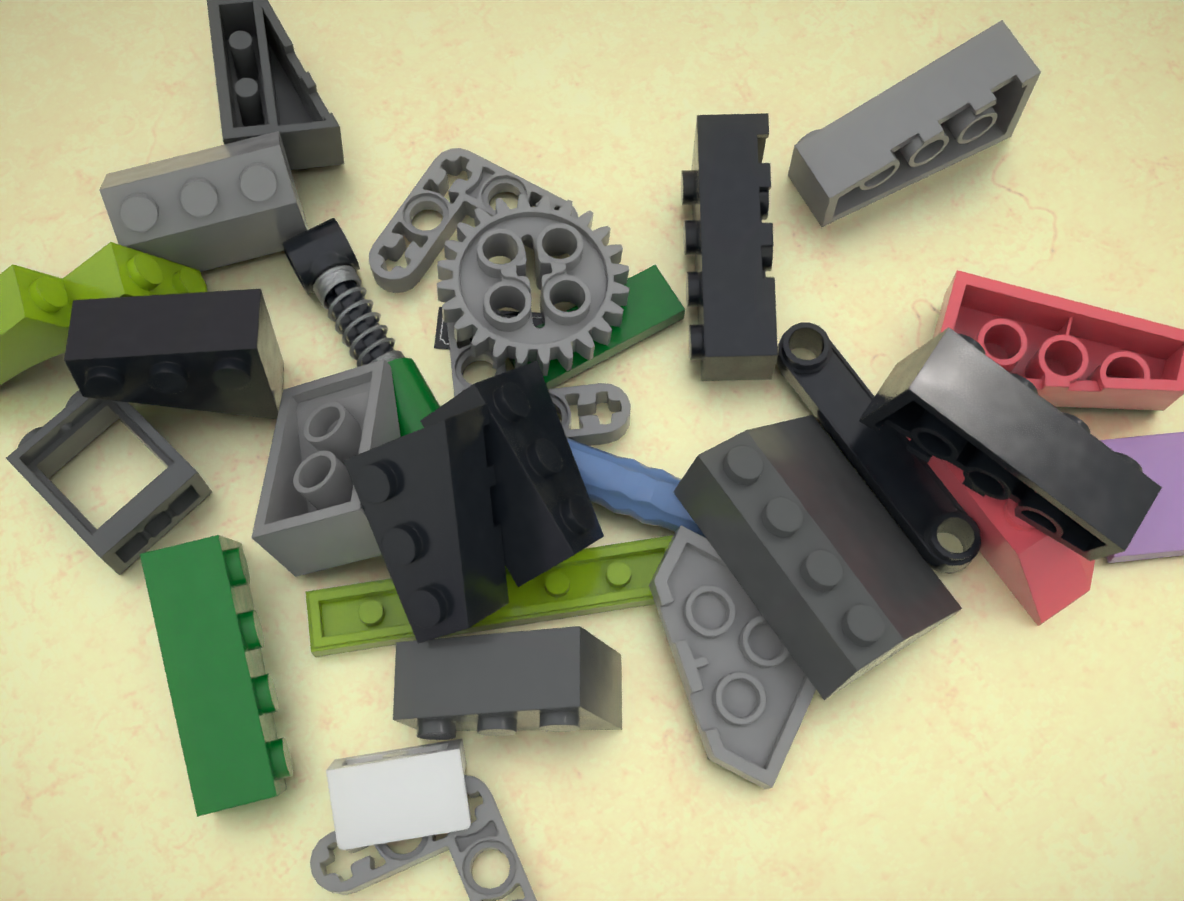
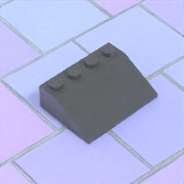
[673,415,962,700]

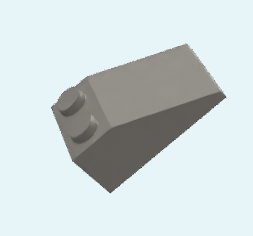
[251,359,400,577]

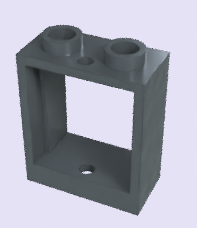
[6,390,212,575]

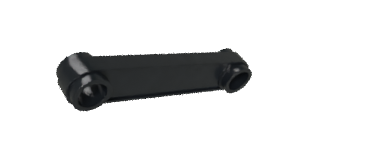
[776,322,981,573]

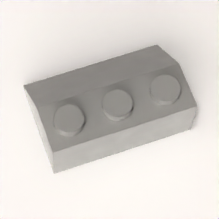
[99,131,308,272]

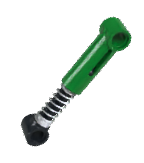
[281,218,440,437]

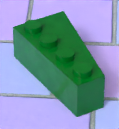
[140,535,293,817]

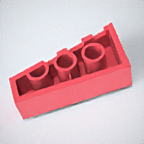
[933,270,1184,411]

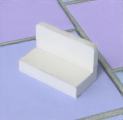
[326,739,471,850]

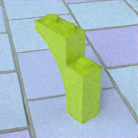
[0,242,207,386]

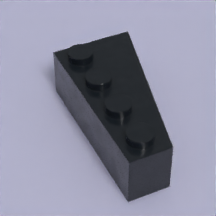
[681,113,778,381]
[859,327,1162,561]

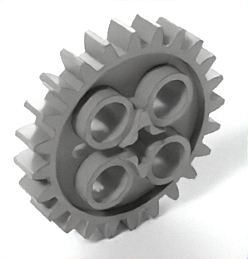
[437,193,629,376]

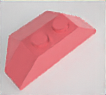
[906,436,1095,626]

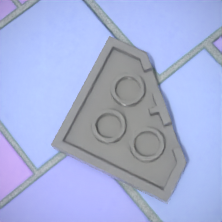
[649,525,816,789]

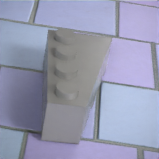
[788,20,1041,227]

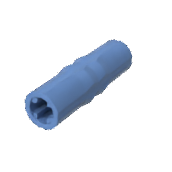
[567,438,707,539]

